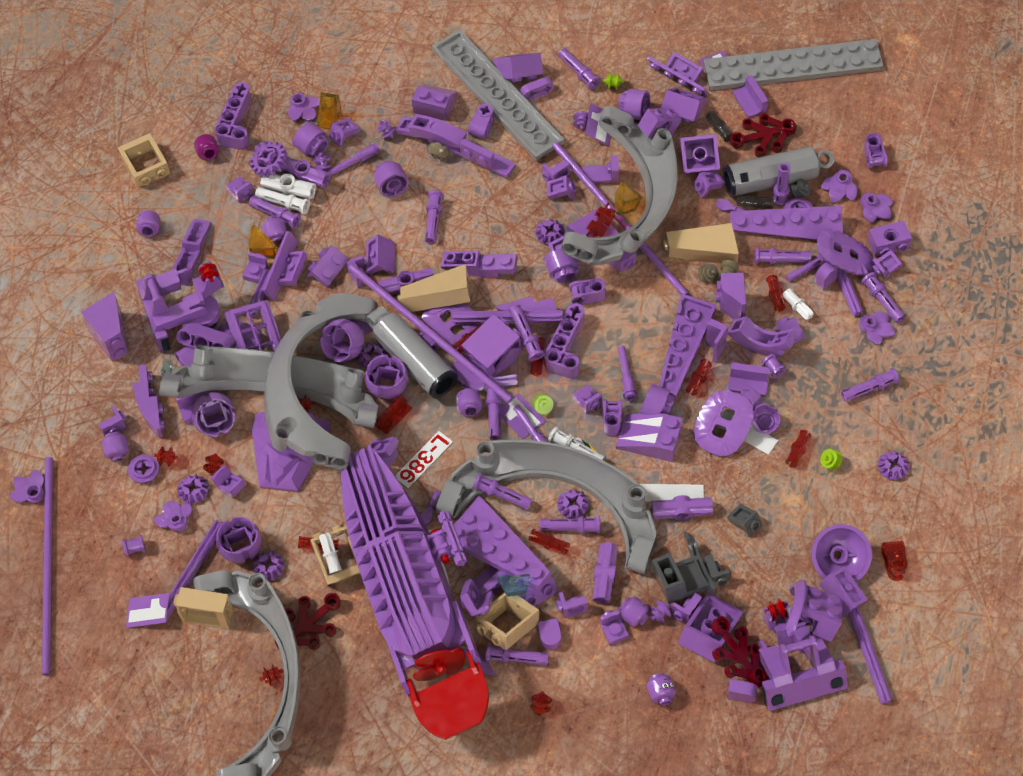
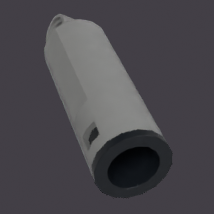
[723,146,835,197]
[366,306,458,399]

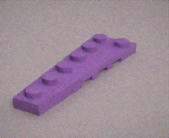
[730,206,843,240]
[659,294,717,400]

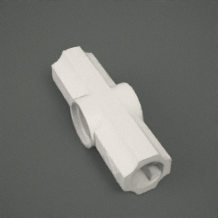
[260,174,316,200]

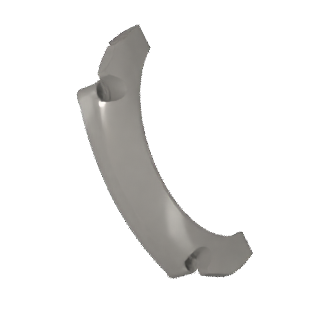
[561,106,677,265]
[264,293,378,469]
[159,345,379,428]
[436,440,657,574]
[193,570,301,776]

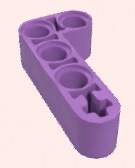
[215,82,252,150]
[544,303,584,379]

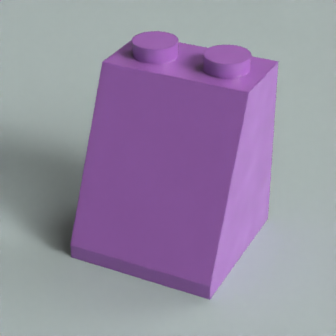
[81,292,128,361]

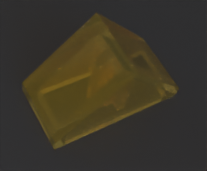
[317,92,341,129]
[615,180,642,215]
[249,225,278,259]

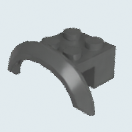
[652,532,718,604]

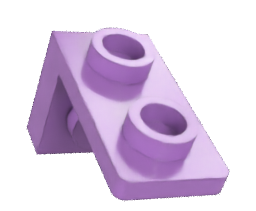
[582,155,619,184]

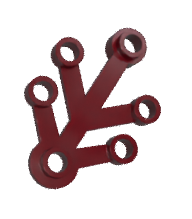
[730,114,797,158]
[275,593,341,650]
[711,616,767,687]

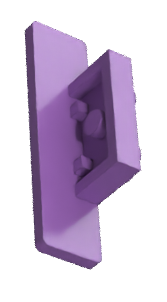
[647,52,709,96]
[447,139,515,178]
[263,231,307,301]

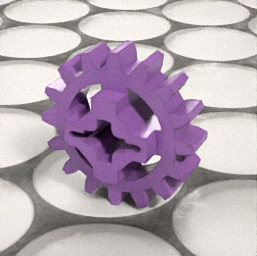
[249,141,288,178]

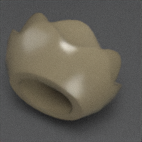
[428,142,450,160]

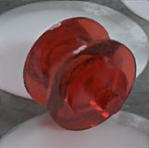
[297,394,314,412]
[154,446,178,467]
[203,453,224,476]
[259,664,284,687]
[530,691,552,716]

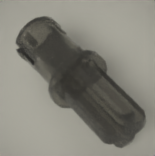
[705,111,733,142]
[737,195,774,210]

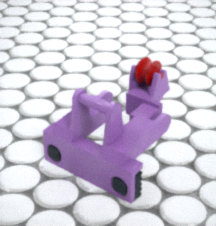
[136,261,224,352]
[758,598,848,711]

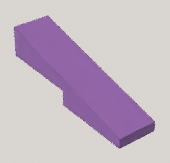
[172,219,211,286]

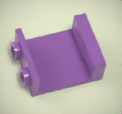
[461,314,522,376]

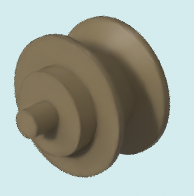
[698,264,718,283]

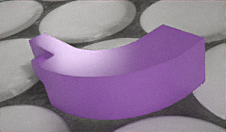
[727,316,797,357]

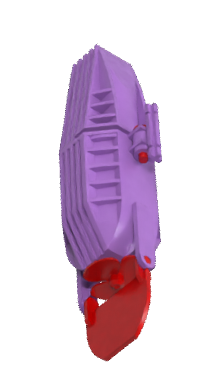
[341,445,489,740]

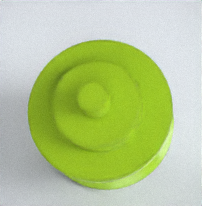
[603,72,624,90]
[533,394,553,414]
[820,449,842,470]

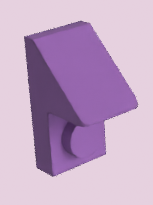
[367,436,399,467]

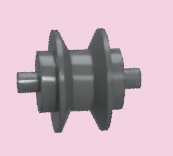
[791,179,811,198]

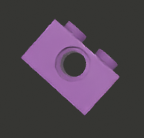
[638,108,682,137]
[867,221,912,257]

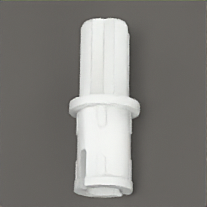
[782,288,814,320]
[319,532,342,574]

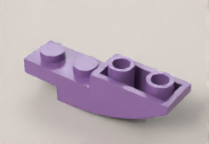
[395,114,467,148]
[441,251,518,278]
[132,365,166,439]

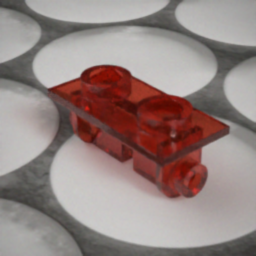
[586,202,616,238]
[375,396,412,434]

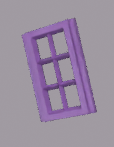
[224,300,281,352]

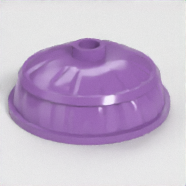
[811,524,872,582]

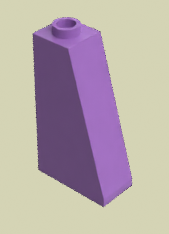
[567,208,636,272]

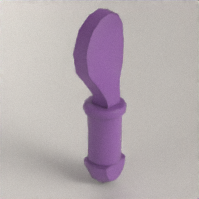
[716,199,746,212]
[421,490,441,526]

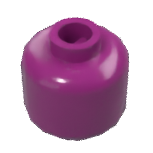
[194,134,219,161]

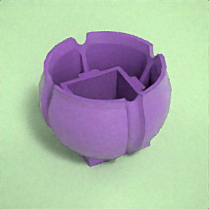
[320,319,365,362]
[364,355,409,399]
[191,392,236,437]
[216,517,262,563]

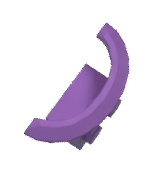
[785,580,843,642]

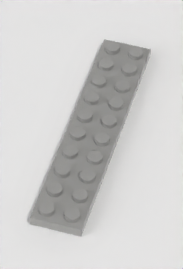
[432,30,564,161]
[703,39,883,91]

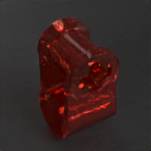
[881,541,908,581]

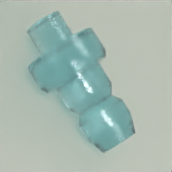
[161,359,173,376]

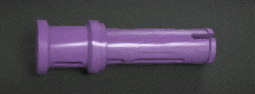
[558,48,601,90]
[772,163,791,206]
[425,190,444,244]
[249,195,301,229]
[754,247,811,264]
[861,272,905,323]
[509,305,545,361]
[840,368,899,402]
[485,383,503,441]
[472,472,532,510]
[540,516,600,534]
[485,643,549,666]

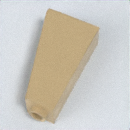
[663,223,739,263]
[398,265,471,312]

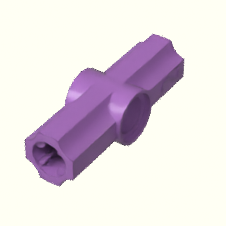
[281,157,331,188]
[377,268,434,298]
[652,495,713,521]
[593,542,617,605]

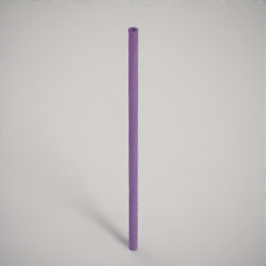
[552,142,689,295]
[348,263,513,404]
[42,457,53,676]

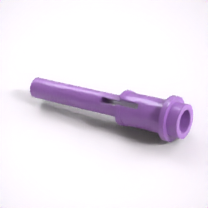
[326,143,380,176]
[786,246,840,282]
[618,346,638,401]
[513,405,547,442]

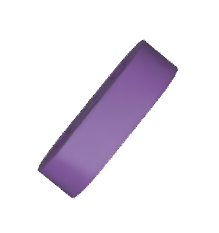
[520,77,554,100]

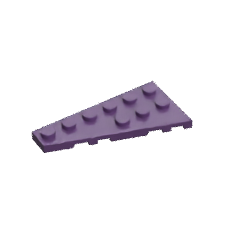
[454,496,551,591]

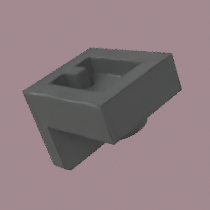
[727,504,762,537]
[703,554,731,586]

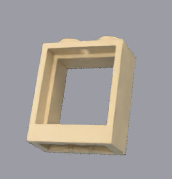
[117,133,170,188]
[310,524,360,586]
[174,587,234,629]
[475,589,539,651]

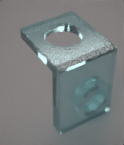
[497,574,530,597]

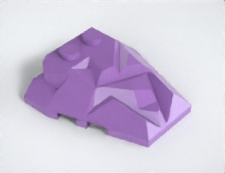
[252,412,332,492]

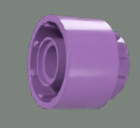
[618,88,650,121]
[292,121,329,157]
[373,161,409,197]
[544,248,580,283]
[639,383,675,415]

